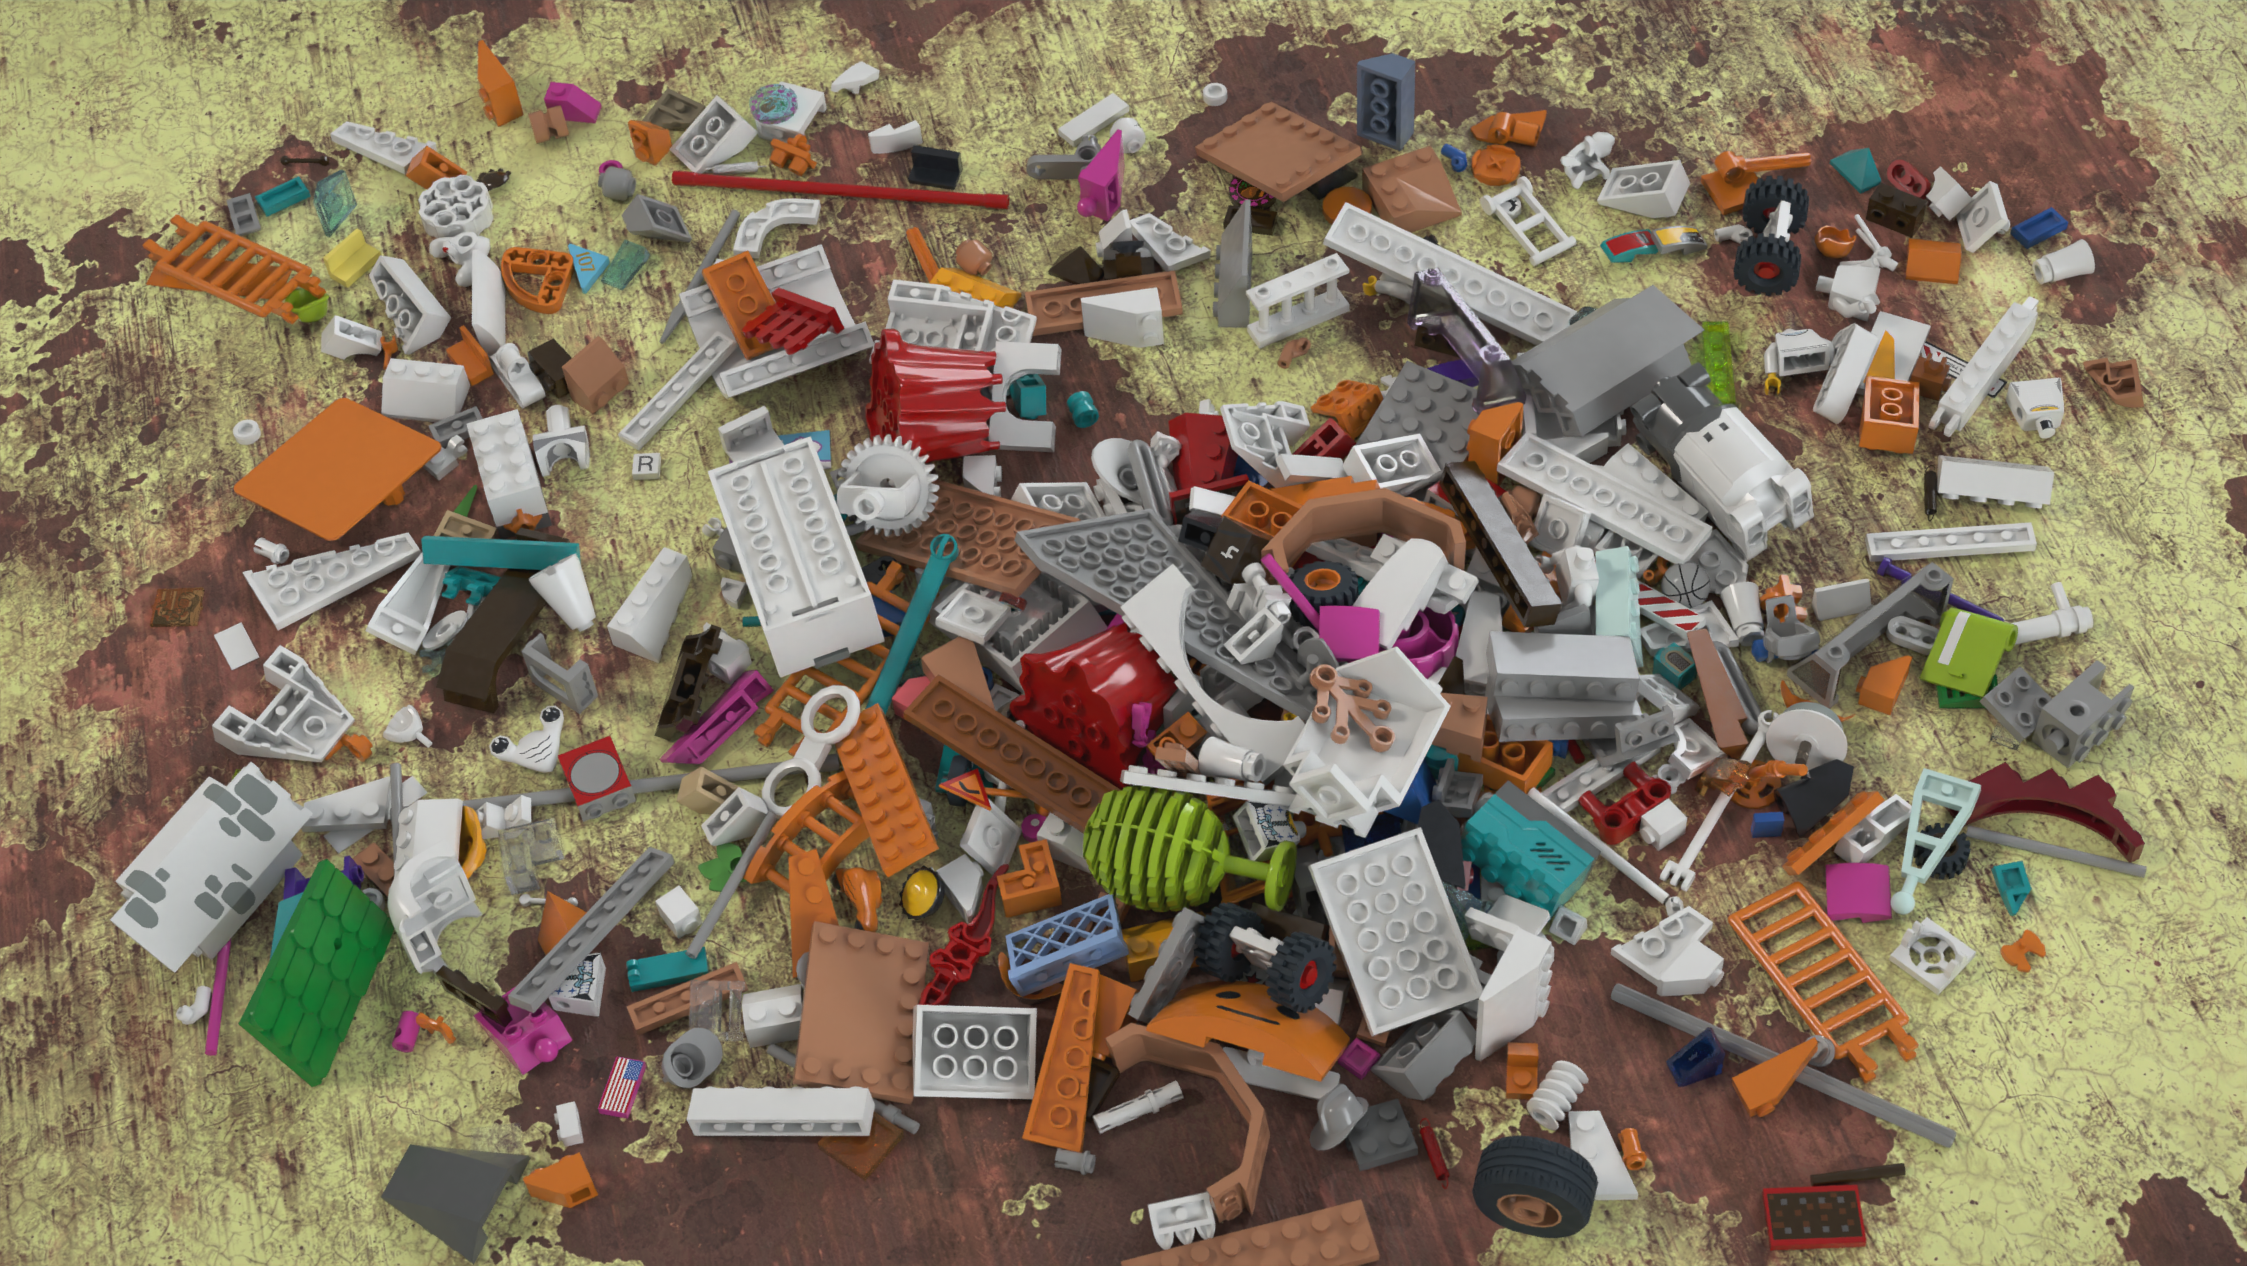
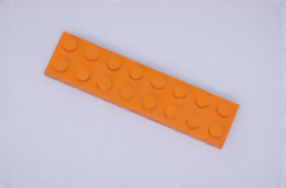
[830,703,939,877]

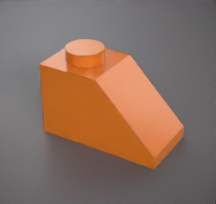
[405,146,467,189]
[1856,655,1913,715]

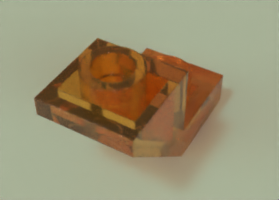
[1694,757,1752,797]

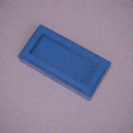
[2010,207,2068,249]

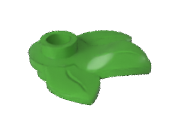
[698,843,747,892]

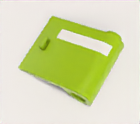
[1920,607,2018,698]

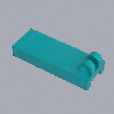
[626,947,709,992]

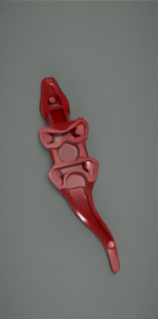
[918,864,1009,1006]

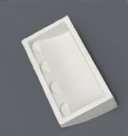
[472,249,505,357]

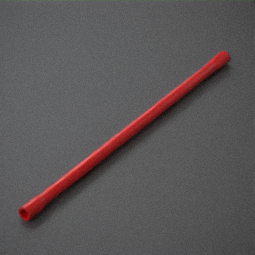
[672,171,1010,210]

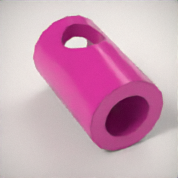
[392,1011,420,1053]

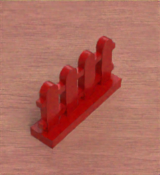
[742,287,845,355]

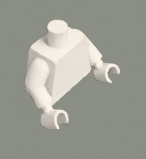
[1816,247,1892,321]
[1534,545,1599,612]

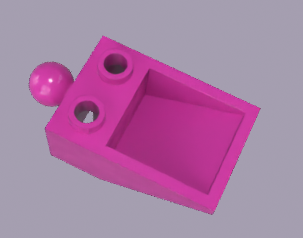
[1077,129,1125,221]
[474,987,572,1075]

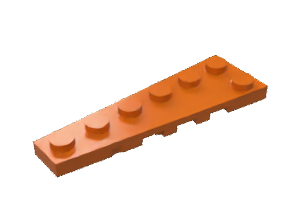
[1022,963,1100,1153]

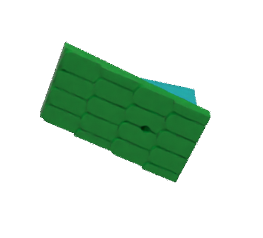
[238,859,395,1087]

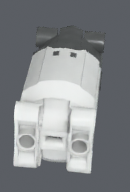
[1630,362,1814,562]

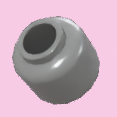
[598,167,636,201]

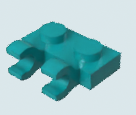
[442,566,501,606]

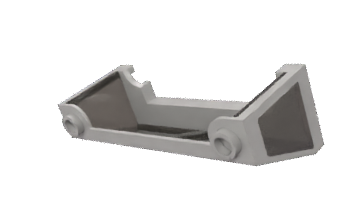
[1787,562,1954,709]

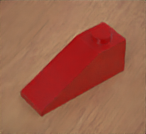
[1292,417,1356,460]

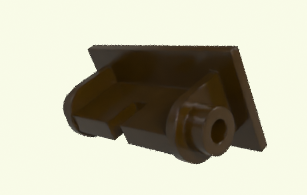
[1414,322,1471,358]

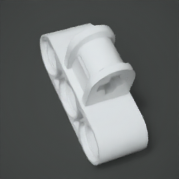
[489,343,546,409]

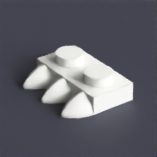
[1147,1192,1215,1250]

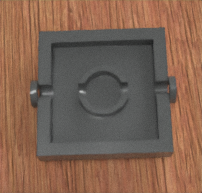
[1345,1099,1418,1171]

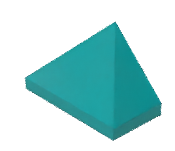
[1830,148,1881,194]

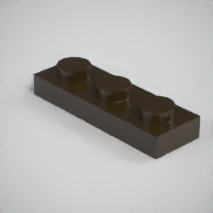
[435,965,513,1028]

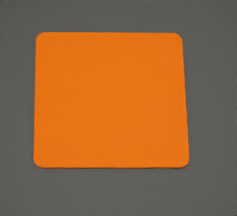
[234,398,442,541]

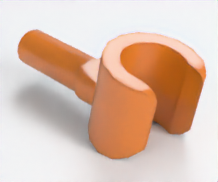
[380,336,398,370]

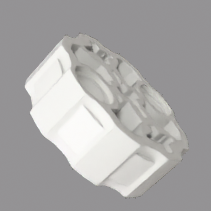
[418,175,493,238]

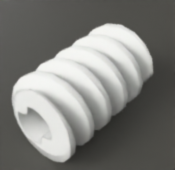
[1527,1061,1588,1131]

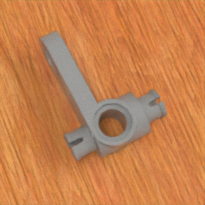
[1026,135,1101,179]

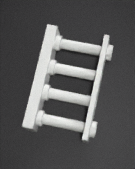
[1246,253,1349,349]

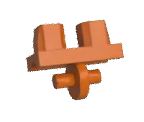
[769,134,817,177]
[1759,574,1808,623]

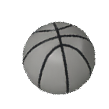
[1661,561,1710,609]

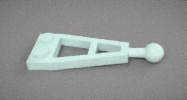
[1891,768,1981,915]

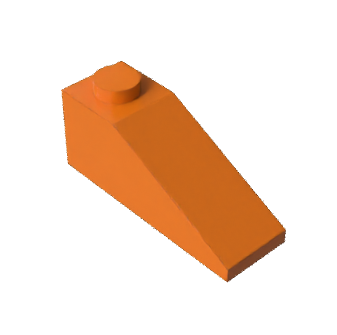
[1732,1037,1818,1117]

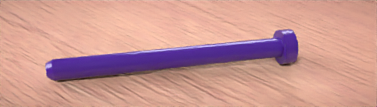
[1877,557,2004,621]

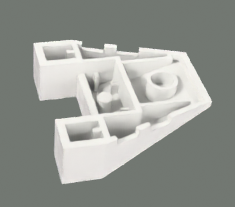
[1220,401,1310,488]
[212,645,355,762]

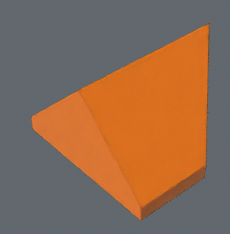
[538,891,587,956]

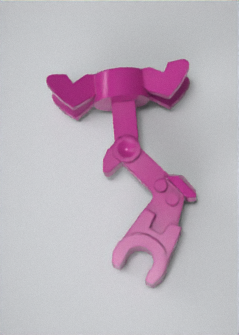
[1132,702,1165,774]

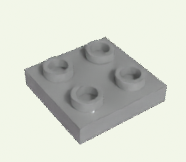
[1979,666,2052,743]

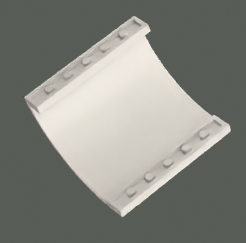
[679,244,874,399]

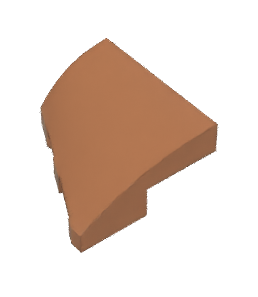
[2083,357,2144,408]

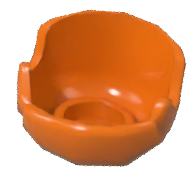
[1815,225,1857,259]

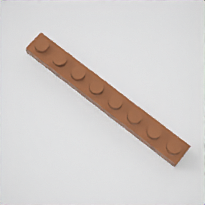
[1155,743,1207,780]

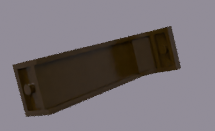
[436,528,570,713]

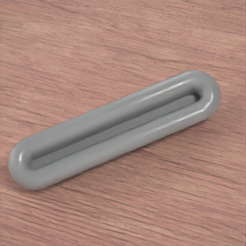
[1127,439,1173,526]
[1713,641,1766,735]

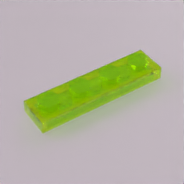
[1702,321,1736,405]

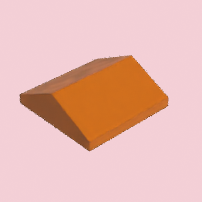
[1905,238,1962,285]

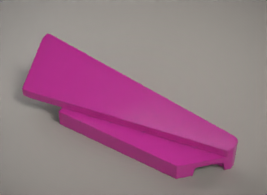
[659,670,774,764]

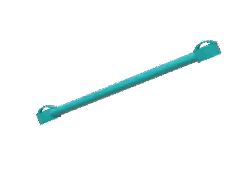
[865,534,959,715]

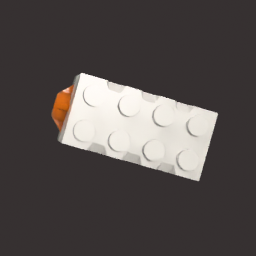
[467,409,552,539]

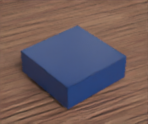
[1751,812,1784,838]

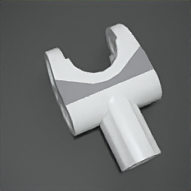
[533,405,590,477]

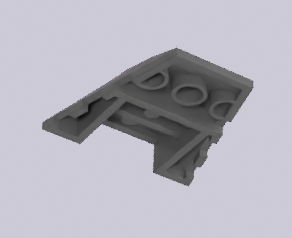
[381,1144,531,1265]

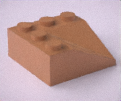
[1362,146,1462,233]

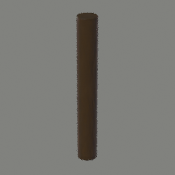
[1810,1163,1906,1186]

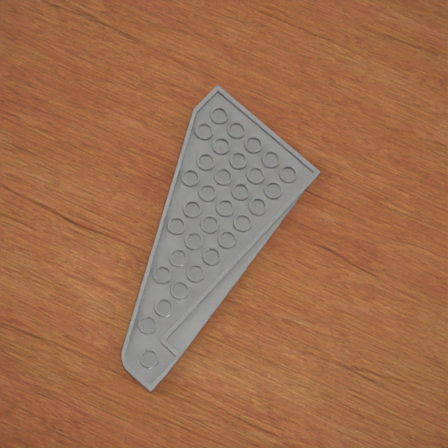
[1014,509,1317,722]

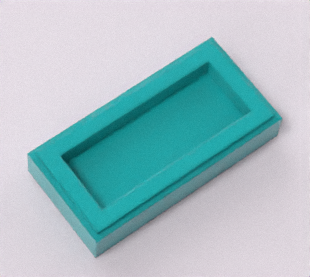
[255,176,311,217]

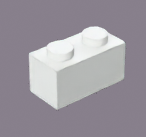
[554,1101,583,1147]

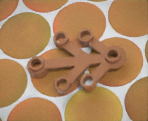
[1309,664,1395,752]

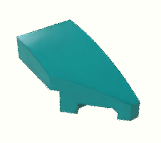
[1991,861,2032,916]

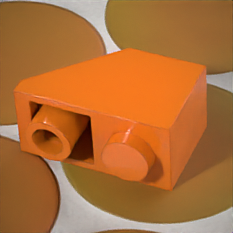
[628,120,672,166]
[1146,712,1207,768]
[523,1152,598,1208]

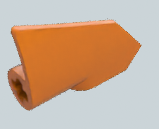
[1470,110,1547,147]

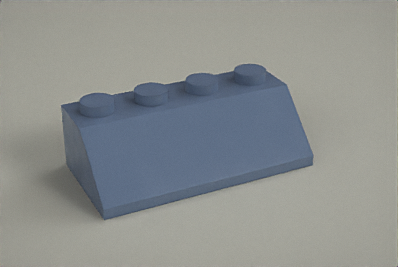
[1357,53,1415,151]

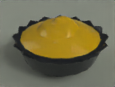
[899,865,945,921]

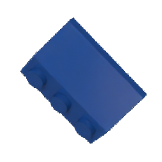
[1384,758,1437,825]

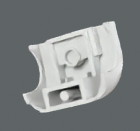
[388,838,482,976]

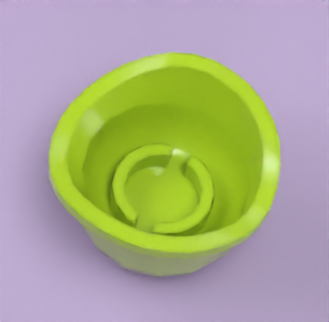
[285,288,329,323]

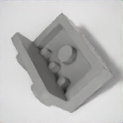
[1432,758,1483,818]

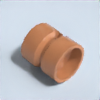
[528,105,569,144]

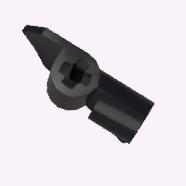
[1774,759,1854,838]
[1417,800,1466,889]

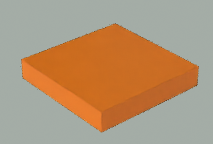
[1701,171,1758,215]

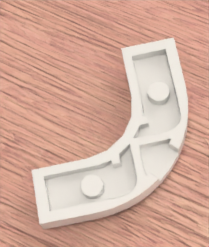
[733,198,821,258]

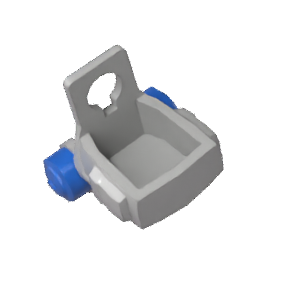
[1751,595,1820,663]

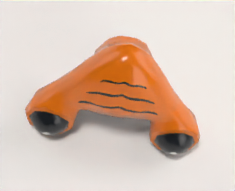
[831,867,882,933]

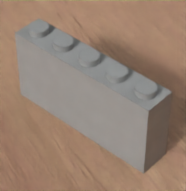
[1486,631,1640,701]
[1484,677,1643,742]

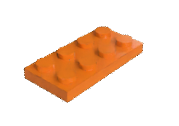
[702,250,775,361]

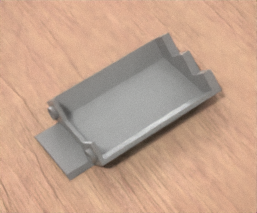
[1504,285,1704,437]

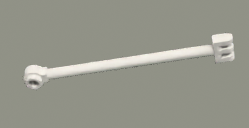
[1659,710,1779,892]

